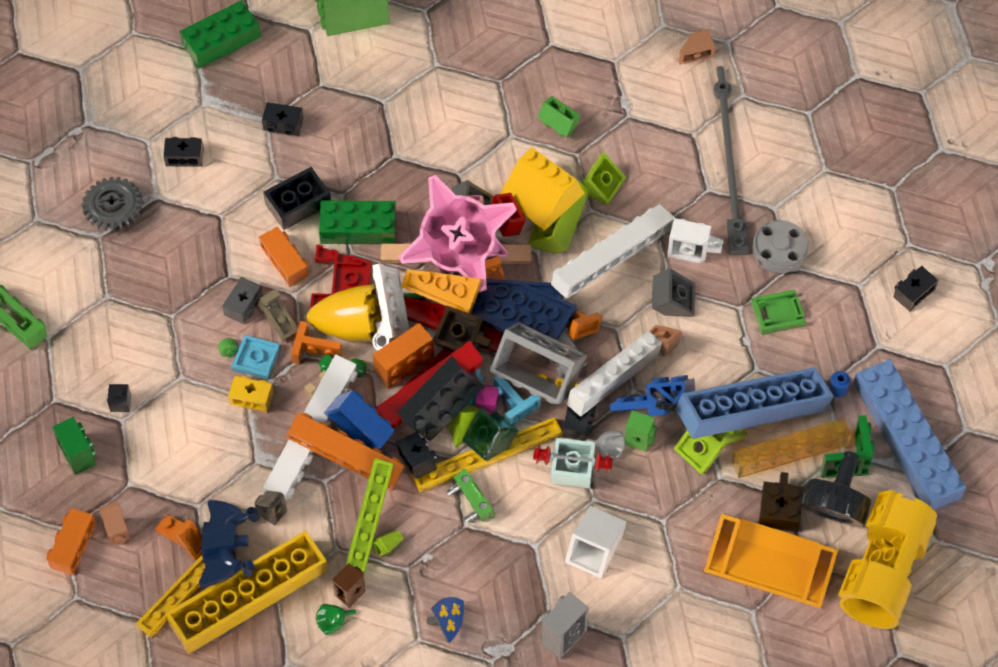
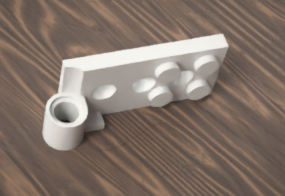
[372,264,409,350]

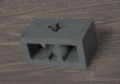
[222,277,263,324]

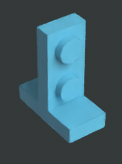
[494,376,541,428]

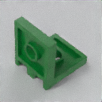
[820,415,875,478]

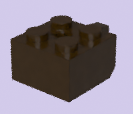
[433,306,492,352]
[758,472,804,533]

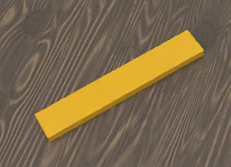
[136,555,205,638]

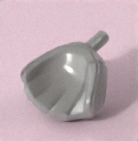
[586,430,625,460]

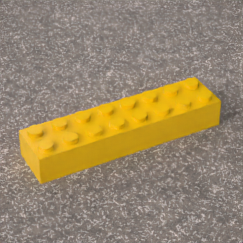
[165,530,328,654]

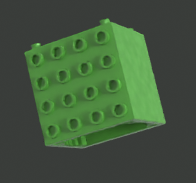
[315,0,390,36]

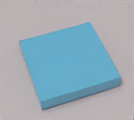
[232,335,281,380]

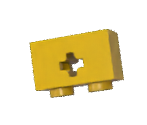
[228,376,274,413]

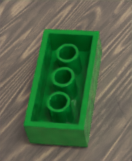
[179,0,261,68]
[319,200,397,244]

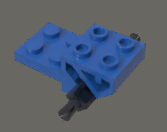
[610,375,696,416]

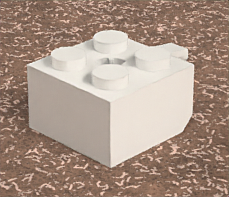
[667,218,723,263]

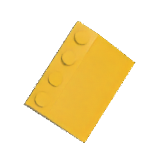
[500,147,585,231]

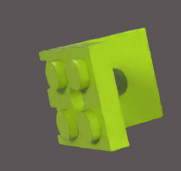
[674,428,748,475]

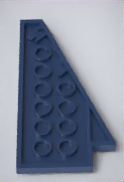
[418,279,578,340]

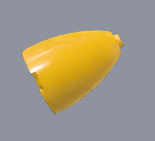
[307,285,382,342]

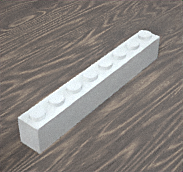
[551,204,675,299]
[263,354,358,503]

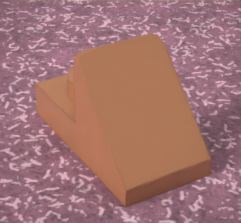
[649,325,682,356]

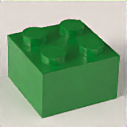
[52,416,97,475]

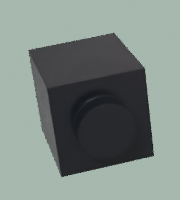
[107,384,132,412]

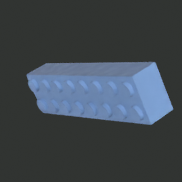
[853,359,966,510]
[675,367,834,439]

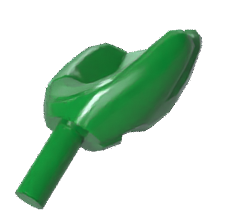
[316,604,356,635]

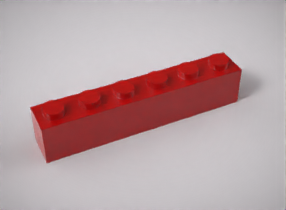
[375,341,484,429]

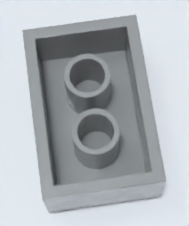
[541,592,588,659]

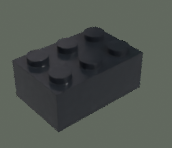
[263,167,331,230]

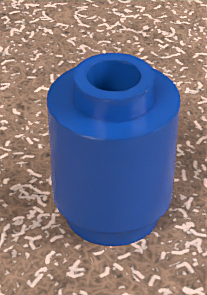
[829,371,850,398]

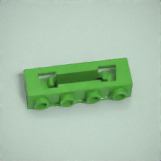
[0,285,48,350]

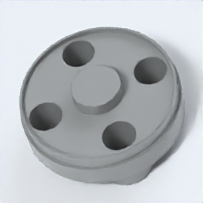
[752,220,808,273]

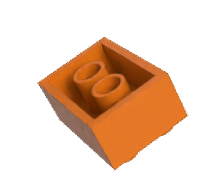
[372,323,434,389]

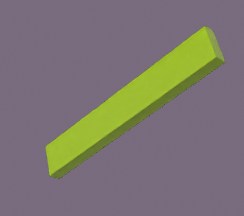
[345,458,394,573]

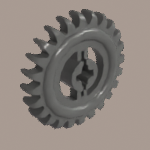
[82,177,143,231]

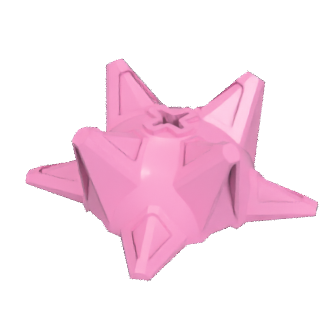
[399,175,517,292]

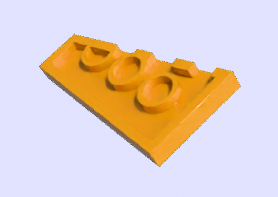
[401,269,483,314]

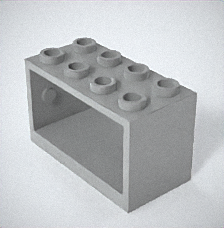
[490,322,587,404]

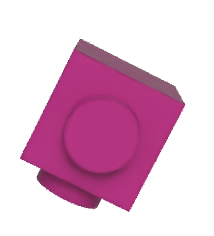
[476,385,499,416]

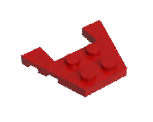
[310,244,372,309]

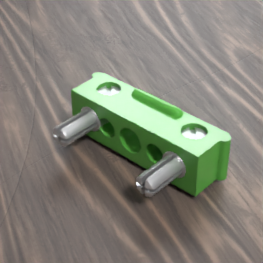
[446,468,495,523]

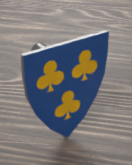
[427,597,464,643]

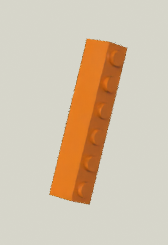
[285,412,405,491]

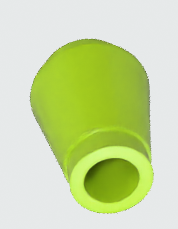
[373,530,403,556]

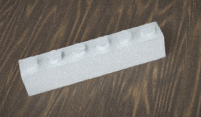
[567,331,662,417]

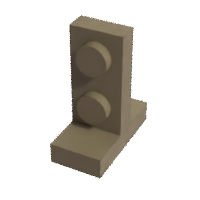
[257,288,298,341]

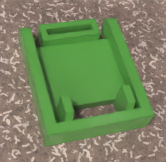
[751,290,806,335]

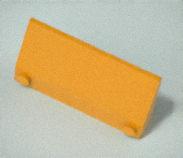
[704,513,839,608]

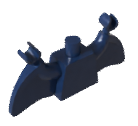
[199,500,260,587]

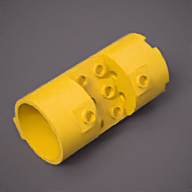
[838,490,937,629]

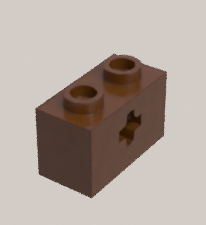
[332,563,366,608]

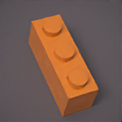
[259,226,309,287]
[46,508,96,575]

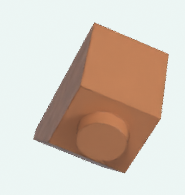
[679,30,715,65]
[99,502,130,545]

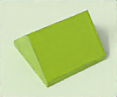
[584,152,626,205]

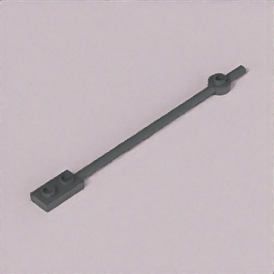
[713,66,749,255]

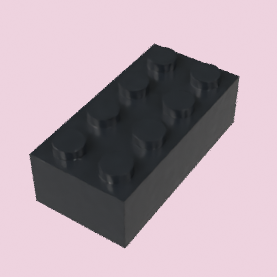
[397,356,485,442]

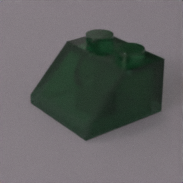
[462,407,519,461]

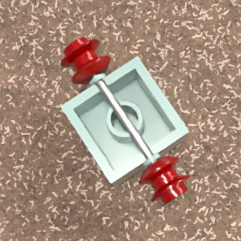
[533,438,613,488]

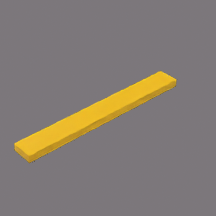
[411,417,563,493]

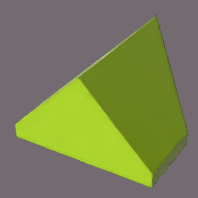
[448,404,487,448]

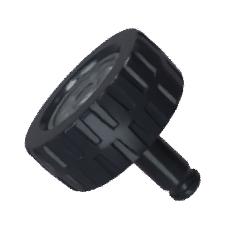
[801,451,871,527]

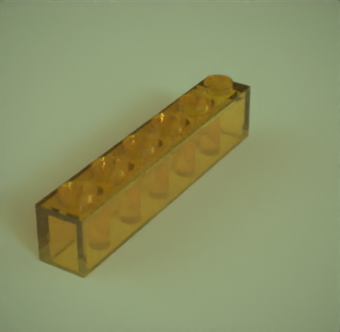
[732,418,851,478]

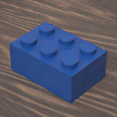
[324,391,395,449]

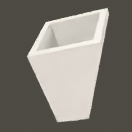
[565,506,627,578]

